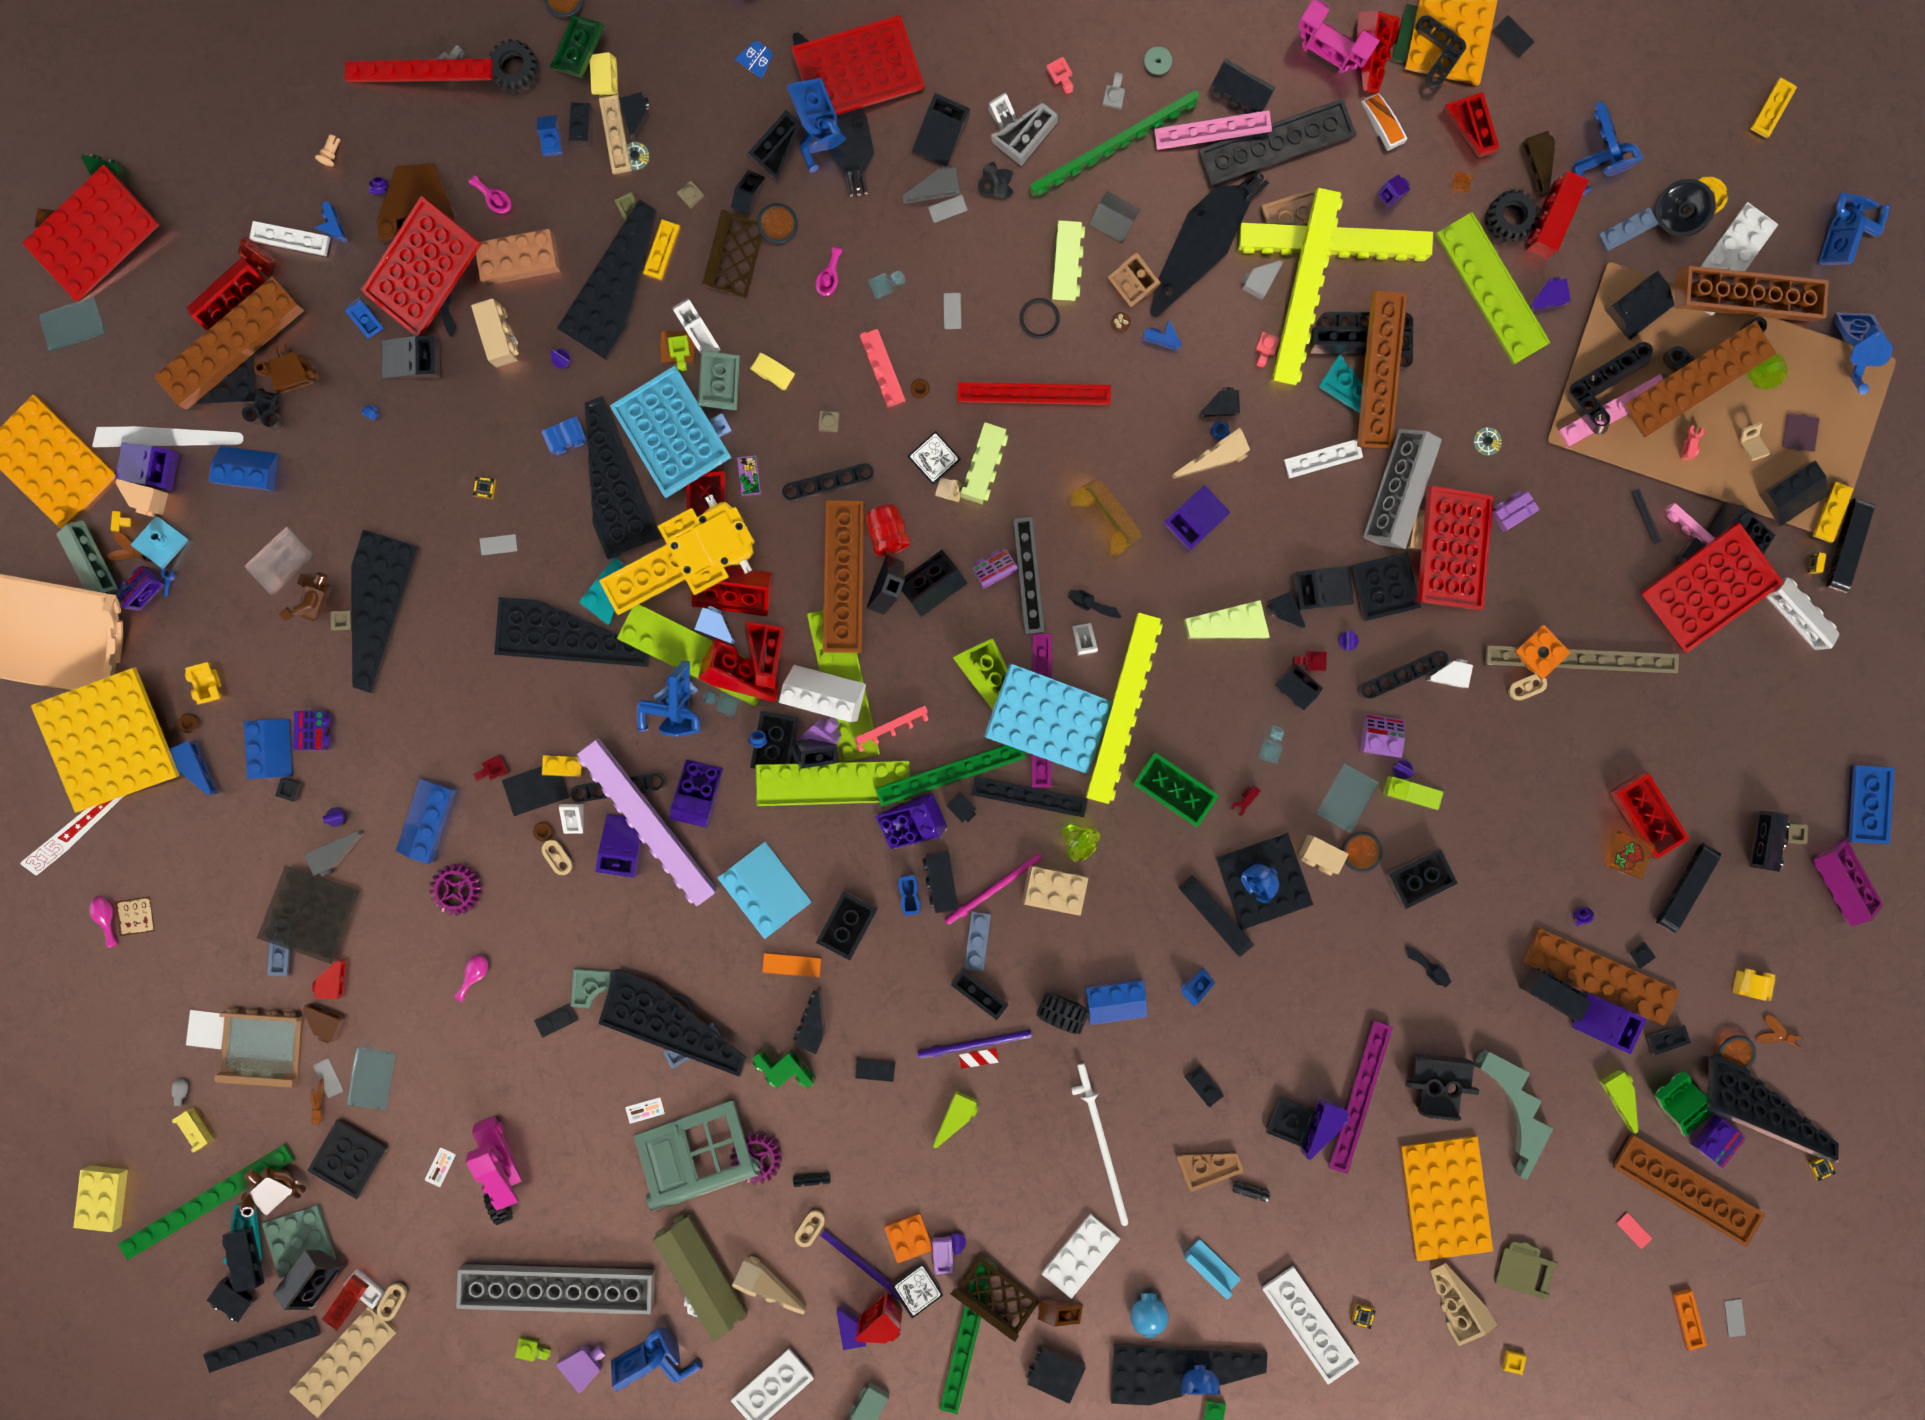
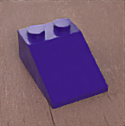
[1301,1097,1349,1160]

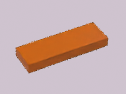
[762,953,822,978]
[1672,1289,1707,1351]

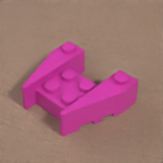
[1298,0,1380,73]
[466,1117,522,1211]

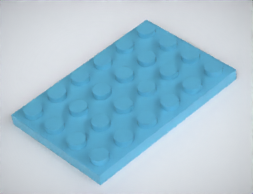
[610,366,732,498]
[984,664,1113,774]

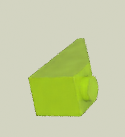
[1383,776,1443,810]
[1599,1069,1639,1134]
[933,1091,979,1149]

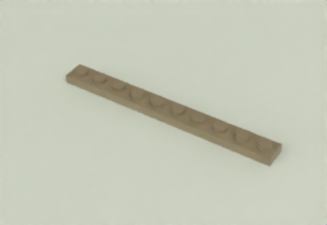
[1485,645,1679,674]

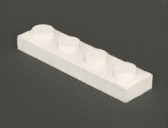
[249,221,330,257]
[1283,439,1363,479]

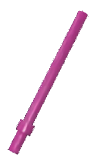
[944,853,1043,925]

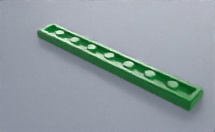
[875,745,1026,807]
[939,1258,995,1414]

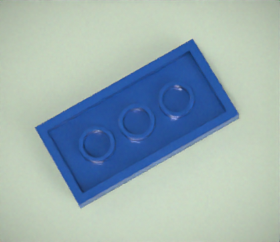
[1848,765,1895,844]

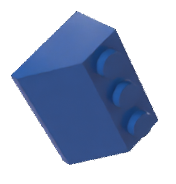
[209,446,279,492]
[244,719,293,779]
[1085,978,1147,1025]

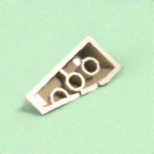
[1172,428,1250,479]
[732,1256,806,1315]
[1431,1263,1497,1346]

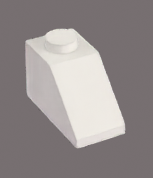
[1427,659,1473,688]

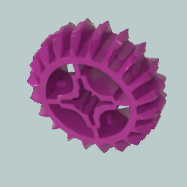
[429,863,482,916]
[730,1132,782,1185]

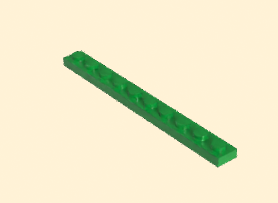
[1029,90,1200,196]
[118,1143,295,1260]

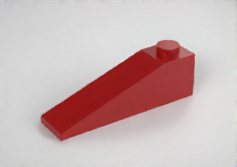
[1357,11,1400,94]
[698,638,779,702]

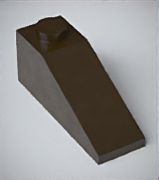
[1522,131,1555,197]

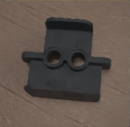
[1405,1053,1479,1121]

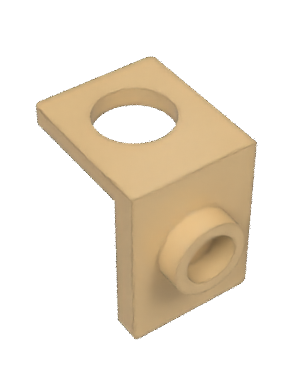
[1739,422,1770,461]
[935,477,965,503]

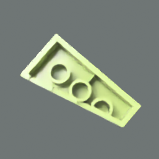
[1052,220,1085,301]
[961,422,1009,504]
[1183,600,1270,639]

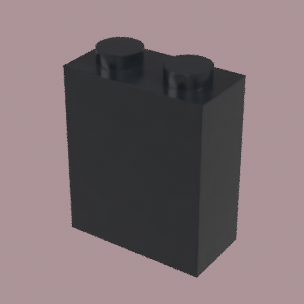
[1025,1344,1086,1404]

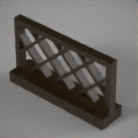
[701,210,766,298]
[950,1256,1039,1342]

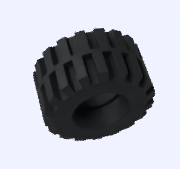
[488,39,540,94]
[1486,189,1539,242]
[1036,992,1090,1034]

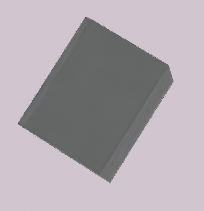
[1089,191,1141,243]

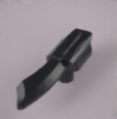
[441,294,456,337]
[1068,590,1121,618]
[1406,946,1452,988]

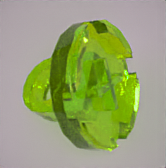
[1747,354,1787,390]
[1062,825,1100,862]

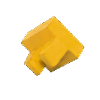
[111,511,131,532]

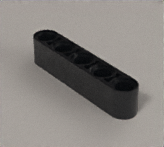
[782,463,874,502]
[1826,498,1875,593]
[1358,650,1449,699]
[570,773,666,802]
[1656,843,1721,934]
[1178,875,1255,958]

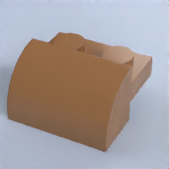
[1108,252,1161,308]

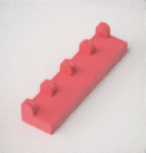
[860,329,905,408]
[853,706,928,752]

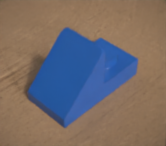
[537,115,563,156]
[315,201,348,243]
[344,297,384,339]
[1142,320,1181,351]
[1181,968,1215,1006]

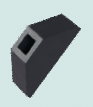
[866,555,905,615]

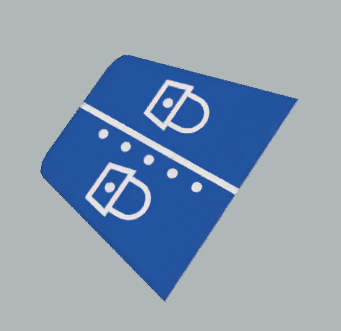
[735,41,773,79]

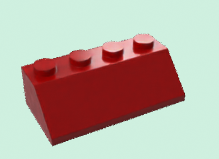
[186,256,267,331]
[692,567,772,616]
[855,1292,903,1344]

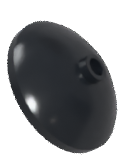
[1655,179,1716,237]

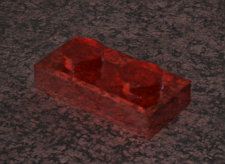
[238,236,277,276]

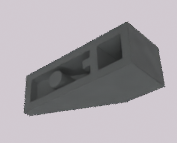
[902,166,960,204]
[304,830,364,877]

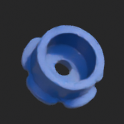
[361,404,380,421]
[1211,421,1230,440]
[748,731,767,748]

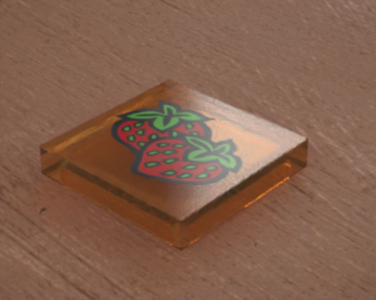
[1605,831,1655,880]

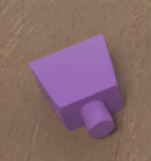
[796,717,842,745]
[556,1345,606,1394]

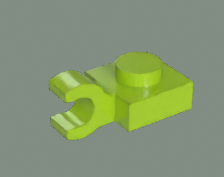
[668,335,690,371]
[515,1337,551,1362]

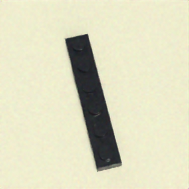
[971,776,1088,818]
[203,1315,321,1373]

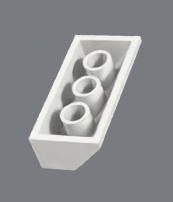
[1766,577,1840,650]
[779,665,866,722]

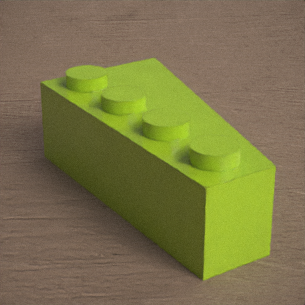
[953,638,1008,710]

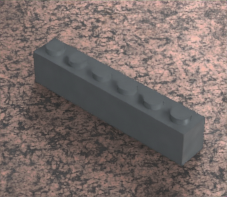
[1013,517,1045,635]

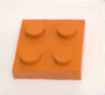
[884,1213,933,1264]

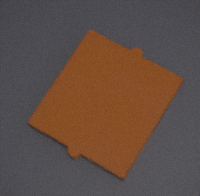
[659,331,697,363]

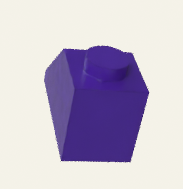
[1377,174,1411,208]
[1529,277,1571,311]
[837,1306,867,1350]

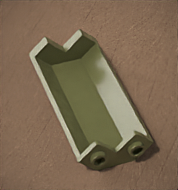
[653,1213,748,1341]

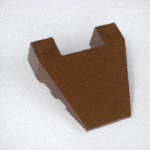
[377,163,459,245]

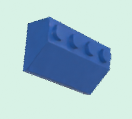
[396,778,457,864]

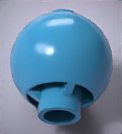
[1130,1294,1169,1338]

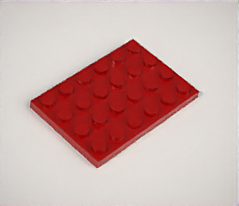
[791,15,925,115]
[22,165,160,302]
[361,196,482,336]
[1417,486,1494,610]
[1641,522,1784,653]

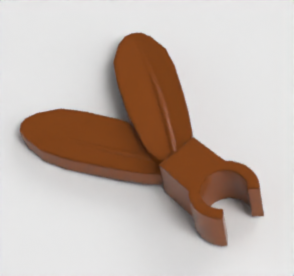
[107,532,151,562]
[1756,1015,1804,1048]
[311,1079,324,1125]

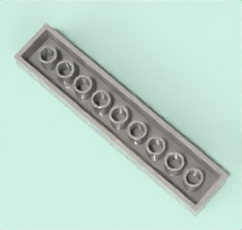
[456,1264,655,1314]

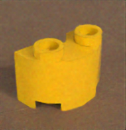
[185,662,222,705]
[1732,968,1776,1001]

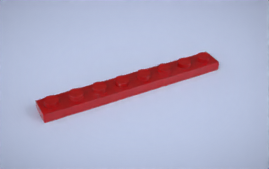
[344,59,493,82]
[957,382,1111,405]

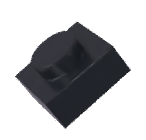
[275,778,301,802]
[1627,941,1656,969]

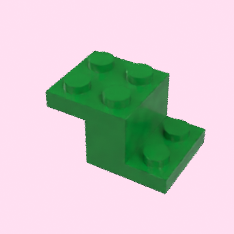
[752,1048,816,1089]
[1655,1071,1714,1137]

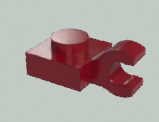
[1293,651,1327,671]
[472,755,509,782]
[1230,785,1261,816]

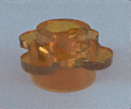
[1452,171,1474,192]

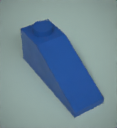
[169,741,218,795]

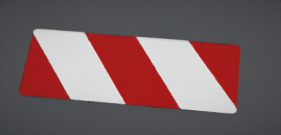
[959,1048,999,1069]

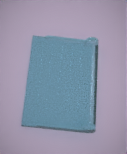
[39,297,105,352]
[1316,764,1379,833]
[347,1047,396,1110]

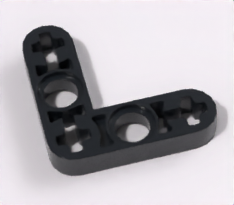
[1416,15,1466,88]

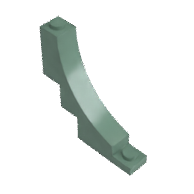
[1476,1049,1553,1180]

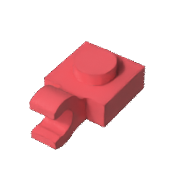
[1046,57,1074,95]
[1255,332,1280,368]
[1681,425,1704,461]

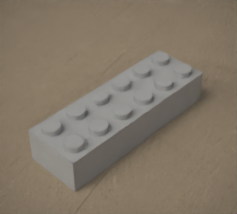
[1363,429,1442,549]

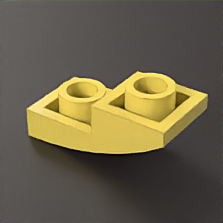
[750,353,795,390]

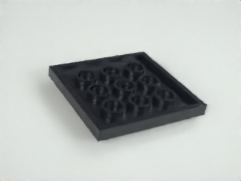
[1215,832,1314,930]

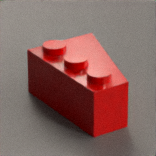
[1444,92,1500,158]
[745,621,784,688]

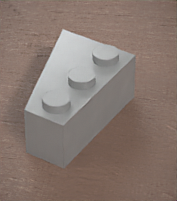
[991,103,1058,166]

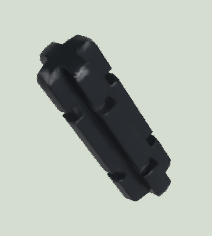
[793,1173,831,1187]
[1232,1181,1270,1202]

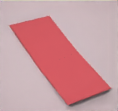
[1617,1213,1652,1249]

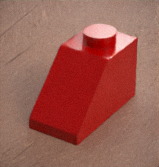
[312,959,346,1000]

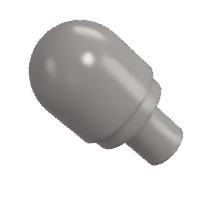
[171,1078,188,1106]

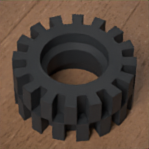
[483,1193,513,1225]

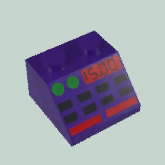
[115,566,165,611]
[293,711,331,750]
[1691,1115,1746,1169]

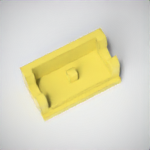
[590,53,618,97]
[172,1108,214,1153]

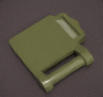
[1495,1241,1558,1300]

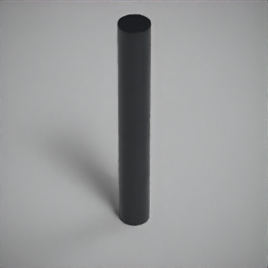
[1632,489,1662,544]

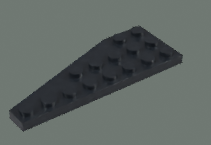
[557,199,657,360]
[585,396,661,560]
[351,530,419,693]
[494,597,649,667]
[598,969,747,1077]
[1706,1054,1839,1163]
[1111,1344,1268,1406]

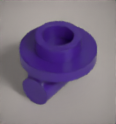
[369,177,389,194]
[550,349,571,369]
[1339,631,1359,651]
[1393,760,1415,779]
[323,808,345,827]
[1574,907,1595,927]
[949,1233,966,1255]

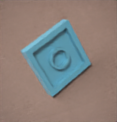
[131,516,189,569]

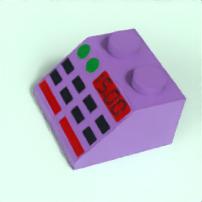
[972,549,1018,589]
[1360,714,1405,758]

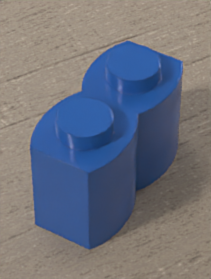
[541,416,588,456]
[898,874,921,916]

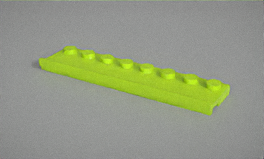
[1435,212,1550,365]
[617,605,760,707]
[807,610,880,762]
[755,761,910,806]

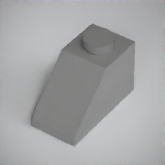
[1242,261,1283,300]

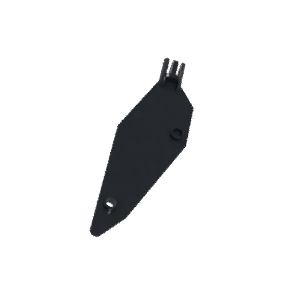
[792,32,874,198]
[1151,170,1269,317]

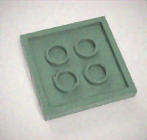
[262,1204,336,1279]

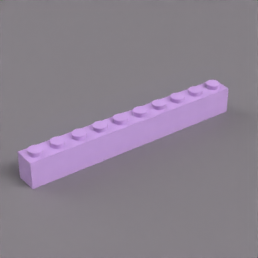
[577,738,717,906]

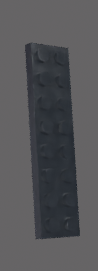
[1198,99,1356,187]

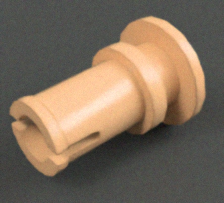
[315,135,341,167]

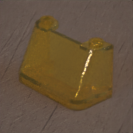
[1067,480,1141,560]

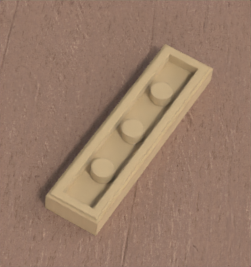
[599,94,632,175]

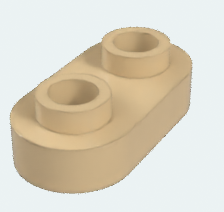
[1508,674,1547,700]
[542,840,573,875]
[795,1210,825,1247]
[377,1283,407,1321]

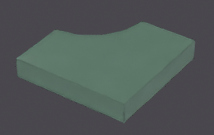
[570,968,613,1008]

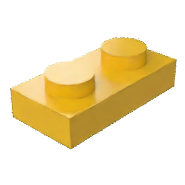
[541,755,582,777]

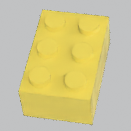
[73,1165,128,1232]

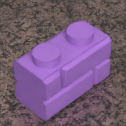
[1492,491,1539,532]

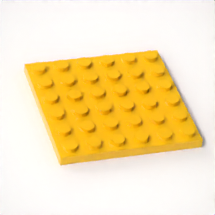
[31,667,180,813]

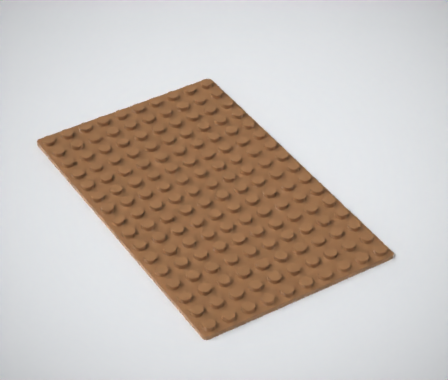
[1547,262,1896,539]

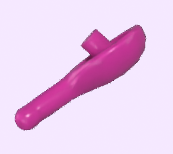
[469,175,512,214]
[816,246,842,296]
[89,896,117,948]
[454,955,488,1002]

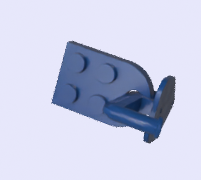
[787,78,846,173]
[1573,101,1644,195]
[1818,193,1891,266]
[1833,313,1893,395]
[637,660,700,737]
[611,1328,703,1392]

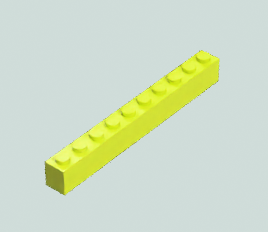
[1271,188,1343,385]
[1238,223,1433,261]
[1086,613,1163,804]

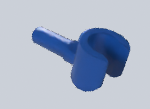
[161,568,176,596]

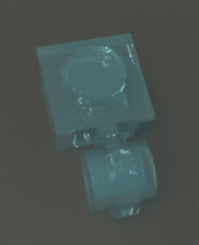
[868,271,906,300]
[702,691,741,717]
[1258,726,1284,764]

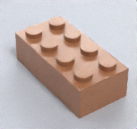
[476,229,561,285]

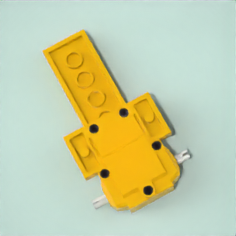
[599,495,755,615]

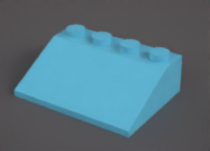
[718,842,812,939]

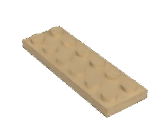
[289,1306,398,1418]

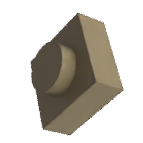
[677,180,704,209]
[819,411,839,432]
[331,611,352,631]
[1785,824,1808,844]

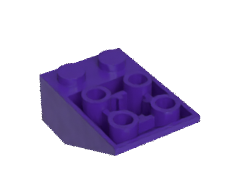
[115,442,179,491]
[1163,485,1231,552]
[670,759,723,828]
[875,794,947,849]
[595,814,642,878]
[1572,992,1647,1054]

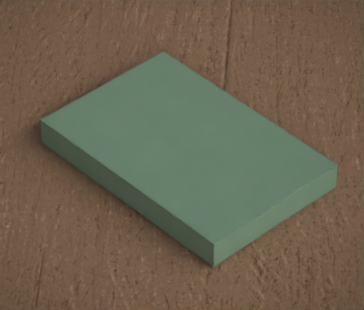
[698,350,740,410]

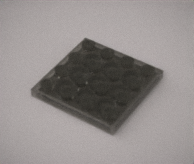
[257,865,360,964]

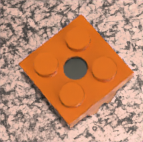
[1514,625,1571,680]

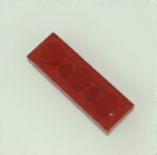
[322,1274,370,1331]

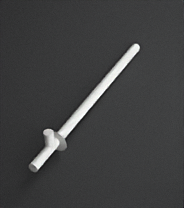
[1072,1063,1128,1226]

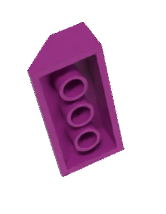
[1813,838,1884,927]

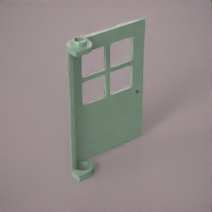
[634,1100,761,1212]

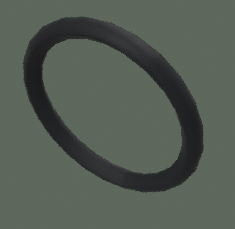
[1020,298,1060,338]

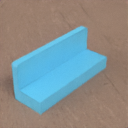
[1184,1239,1240,1300]

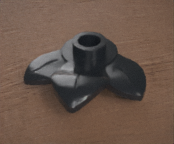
[978,162,1013,198]

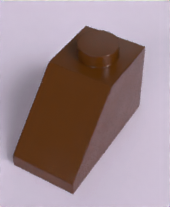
[303,1004,345,1043]
[1038,1299,1083,1327]

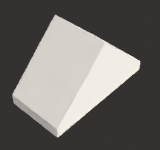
[988,93,1018,131]
[1072,623,1098,656]
[559,804,584,833]

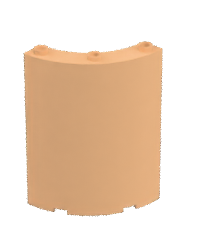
[0,574,123,691]

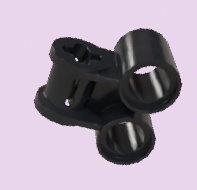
[242,388,284,430]

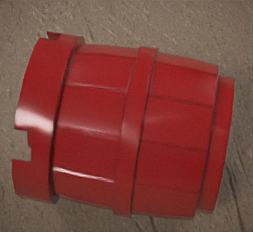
[865,504,912,556]

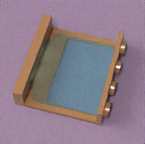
[214,1008,303,1088]

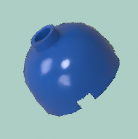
[1241,864,1279,903]
[1181,1365,1220,1395]

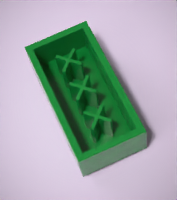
[1132,752,1219,828]

